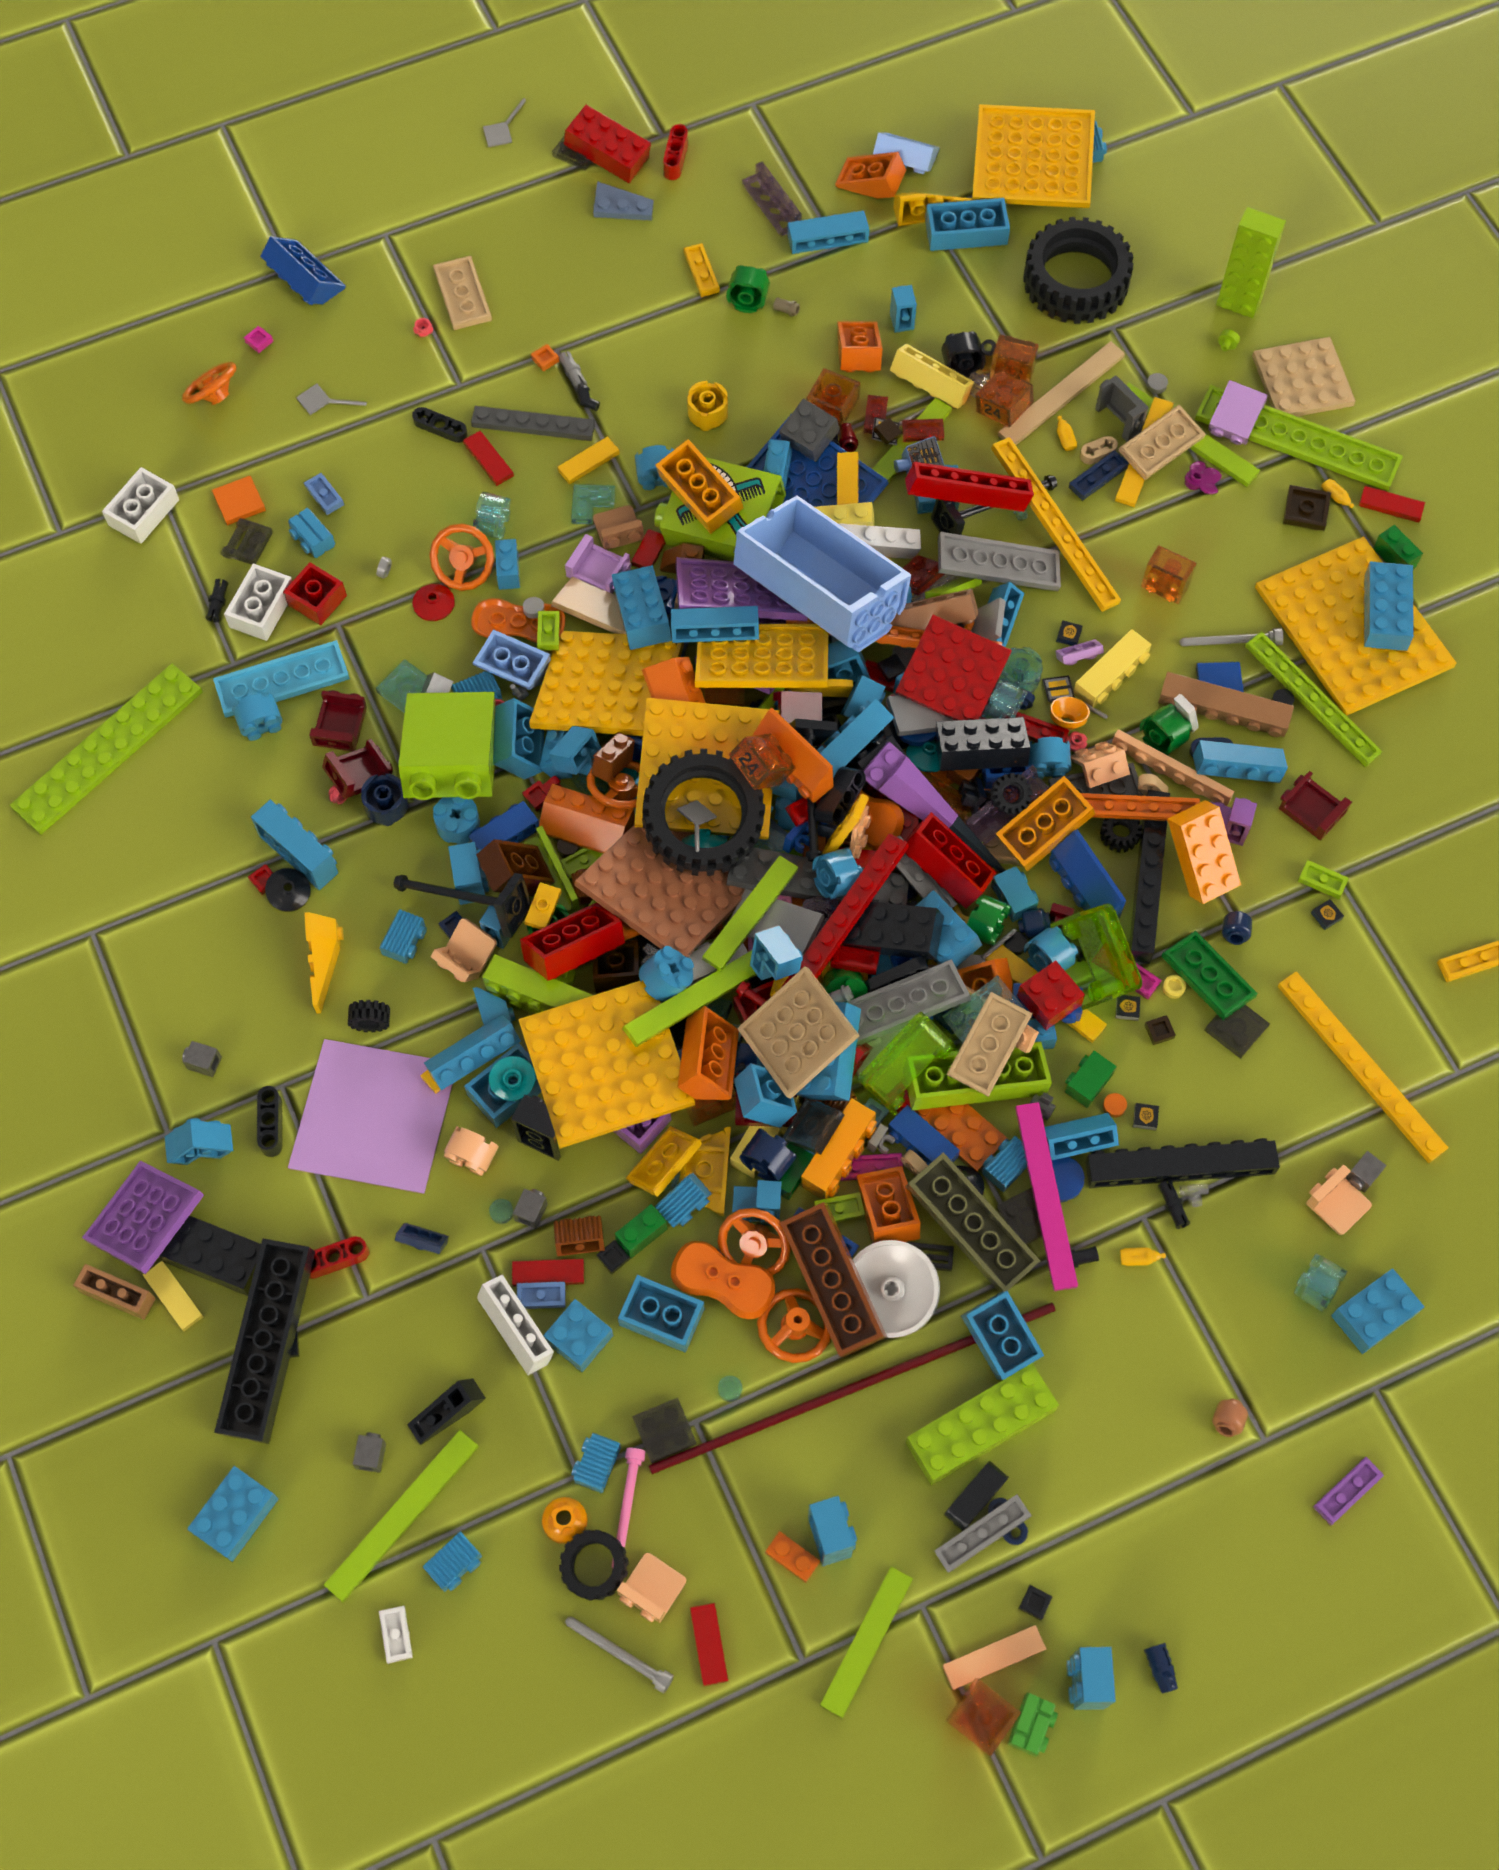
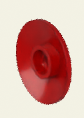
[412,584,455,621]

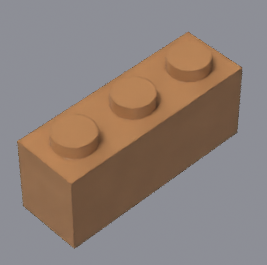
[73,1264,156,1320]

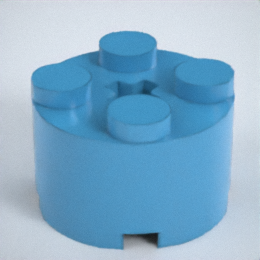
[635,445,674,490]
[232,693,283,741]
[1028,737,1071,780]
[433,797,480,845]
[812,848,863,899]
[1024,926,1078,972]
[639,946,694,1001]

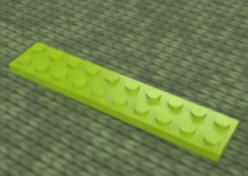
[1195,385,1403,492]
[10,663,203,835]

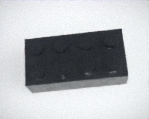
[935,717,1030,771]
[842,902,944,960]
[159,1216,261,1296]

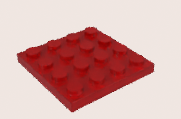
[895,615,1012,721]

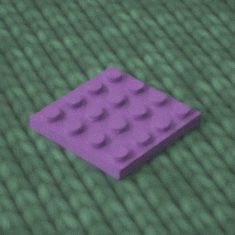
[82,1161,204,1274]

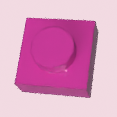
[244,326,273,353]

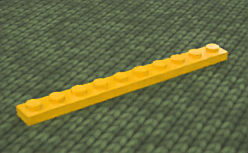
[991,437,1121,612]
[1277,971,1449,1163]

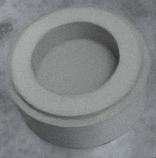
[1147,373,1168,394]
[376,556,392,579]
[523,597,544,619]

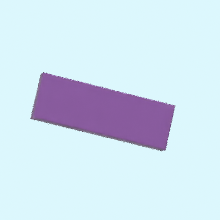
[1313,1457,1384,1526]

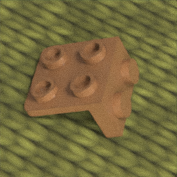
[593,505,644,550]

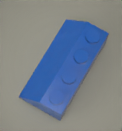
[260,236,346,305]
[1049,829,1126,930]

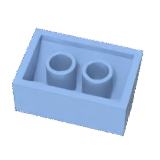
[873,132,940,174]
[473,629,551,690]

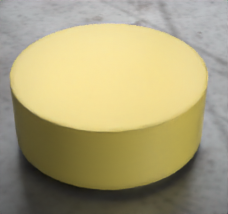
[1162,975,1186,999]

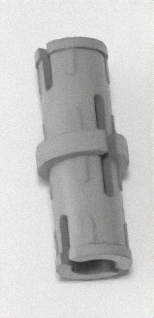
[559,351,587,390]

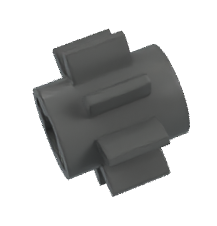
[1030,1092,1056,1121]

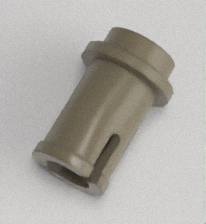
[773,297,800,317]

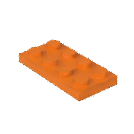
[910,1104,1008,1172]

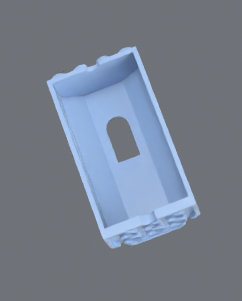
[734,496,911,652]

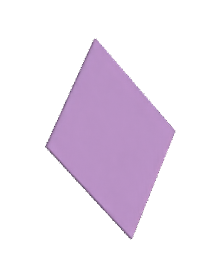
[288,1039,453,1194]

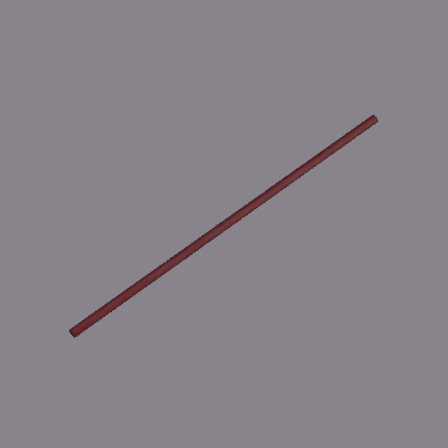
[648,1302,1056,1475]

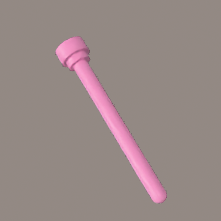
[612,1448,646,1568]

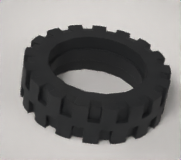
[559,1530,629,1600]

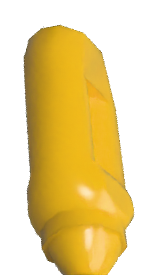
[1057,415,1077,451]
[1321,479,1354,508]
[1120,1247,1166,1266]

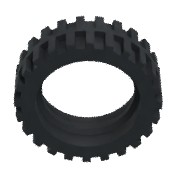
[1023,217,1134,324]
[642,749,765,876]

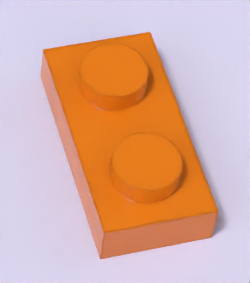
[765,1531,820,1583]

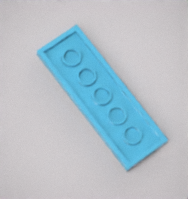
[213,640,350,718]

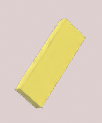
[143,1261,204,1332]

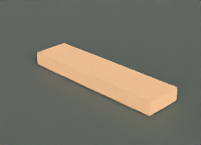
[942,1625,1046,1690]

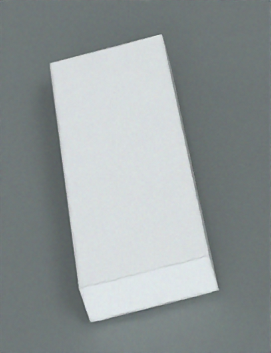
[1174,694,1199,732]

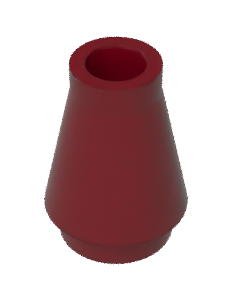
[839,423,859,452]

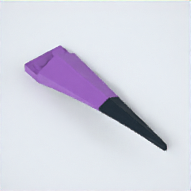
[863,742,1006,873]

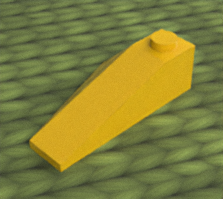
[893,192,972,226]
[305,912,344,1014]

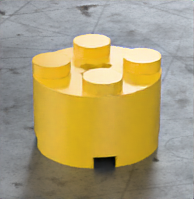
[687,381,728,431]

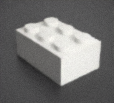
[102,467,179,544]
[224,564,292,641]

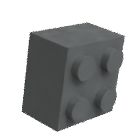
[779,398,840,462]

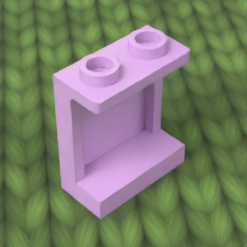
[1208,380,1268,445]
[565,534,632,593]

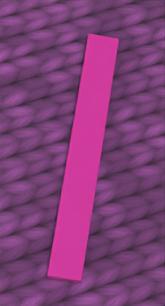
[1015,1102,1078,1292]

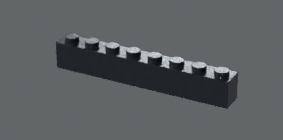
[1128,790,1170,964]
[1085,1138,1280,1188]

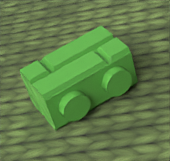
[1007,1693,1058,1757]

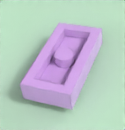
[1056,639,1104,665]

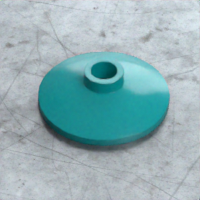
[906,740,940,772]
[682,828,727,848]
[489,1056,536,1101]

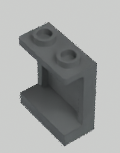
[1095,376,1149,442]

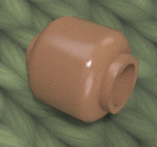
[1212,1399,1248,1437]

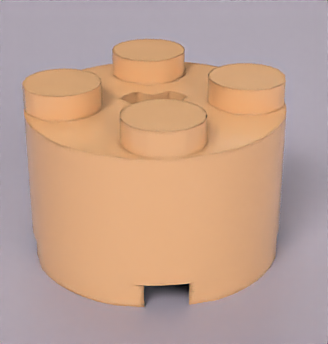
[444,1126,499,1176]

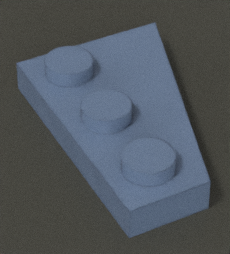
[593,181,654,221]

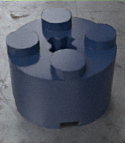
[361,774,409,826]
[739,1128,797,1181]

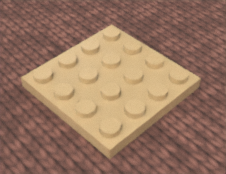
[1252,337,1355,417]
[737,966,860,1099]

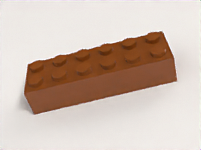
[780,1202,887,1357]

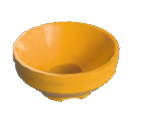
[1050,697,1090,730]
[542,1497,588,1544]

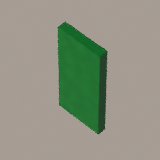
[1161,930,1258,1020]

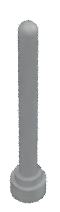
[1179,628,1283,646]
[565,1617,674,1694]

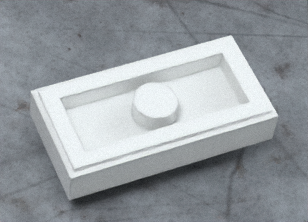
[379,1606,413,1664]

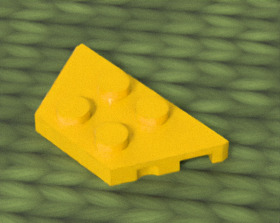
[679,1127,731,1216]

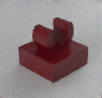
[1050,903,1074,929]

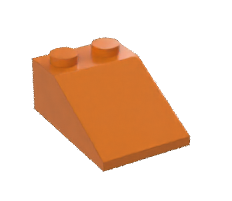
[835,152,906,199]
[837,321,882,372]
[957,958,1013,1029]
[856,1166,921,1244]

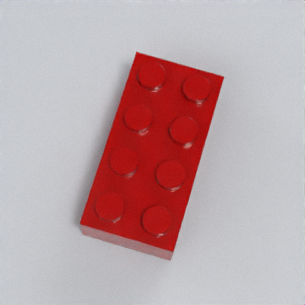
[564,104,651,183]
[905,812,997,909]
[520,902,625,981]

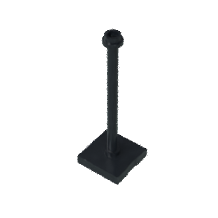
[931,475,1057,535]
[790,719,837,862]
[393,873,531,938]

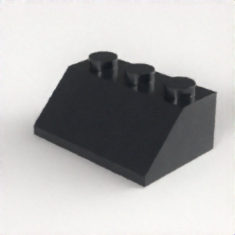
[511,1095,561,1161]

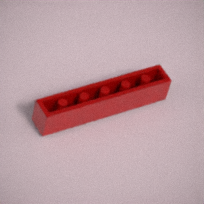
[905,462,1034,512]

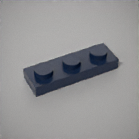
[1068,450,1129,501]

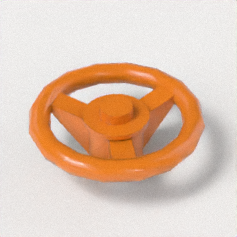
[182,362,237,405]
[429,523,494,591]
[586,760,640,809]
[717,1208,791,1276]
[757,1288,831,1363]

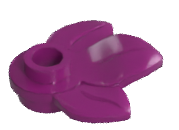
[1184,461,1222,494]

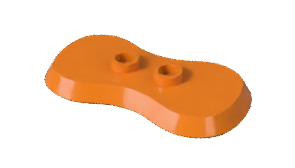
[471,598,565,643]
[854,789,904,850]
[671,1241,775,1319]

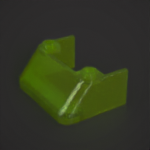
[1050,903,1142,1010]
[858,1012,957,1116]

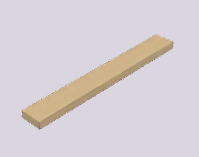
[998,341,1125,445]

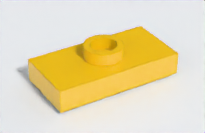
[524,882,562,929]

